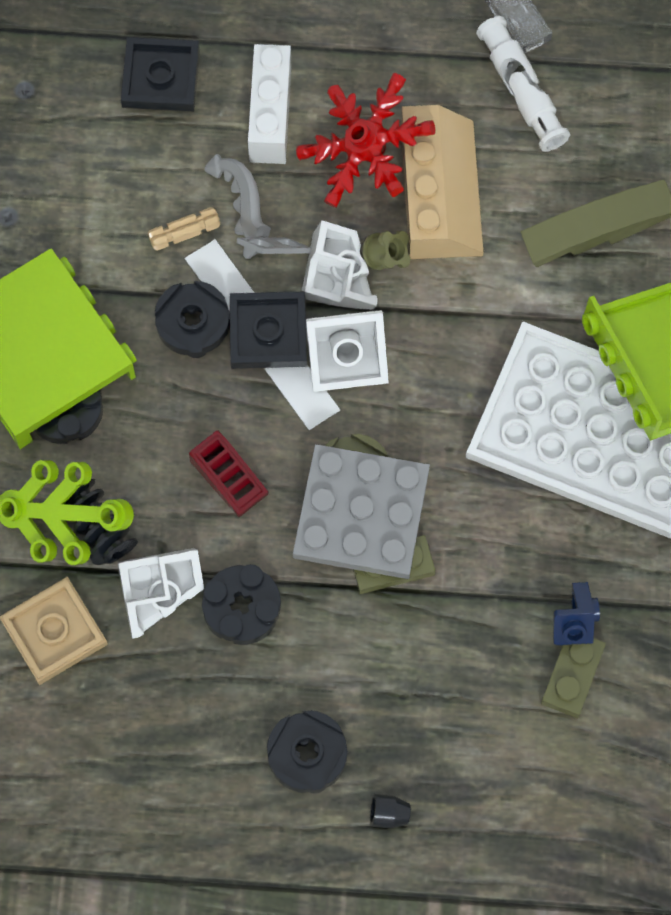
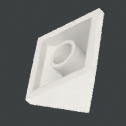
[306,310,389,392]

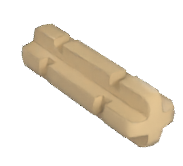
[148,207,220,250]

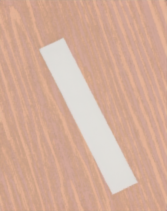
[184,239,340,430]

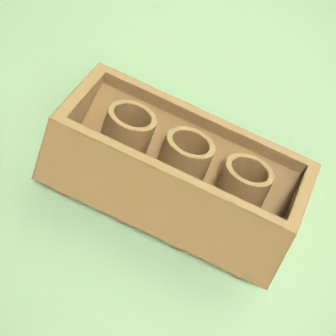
[401,105,483,259]

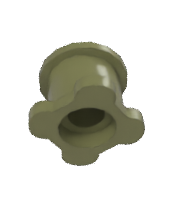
[363,231,411,270]

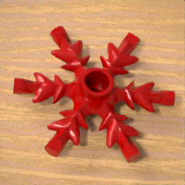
[296,73,436,208]

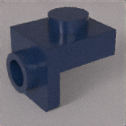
[553,582,600,645]

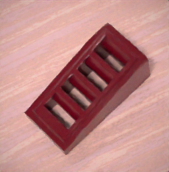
[189,430,269,517]

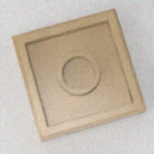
[0,577,108,685]

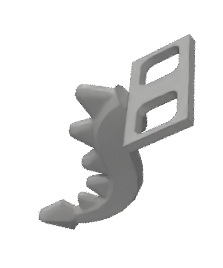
[204,154,311,259]

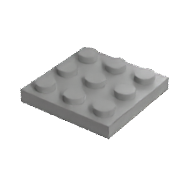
[293,444,430,579]

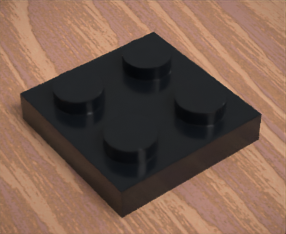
[121,37,200,112]
[230,291,307,369]

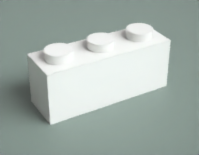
[248,44,291,164]

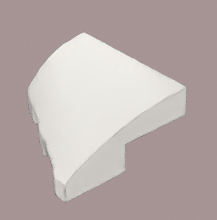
[302,220,378,310]
[117,548,204,638]

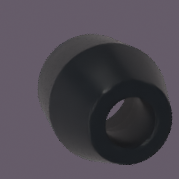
[370,794,411,829]

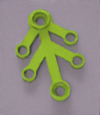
[0,460,134,565]

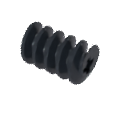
[65,479,138,565]

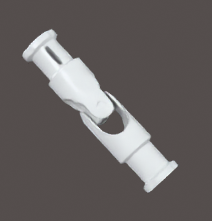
[476,16,571,152]

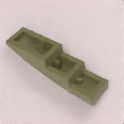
[520,179,671,267]

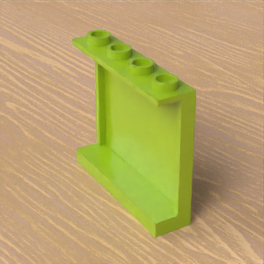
[0,248,137,449]
[582,283,671,441]

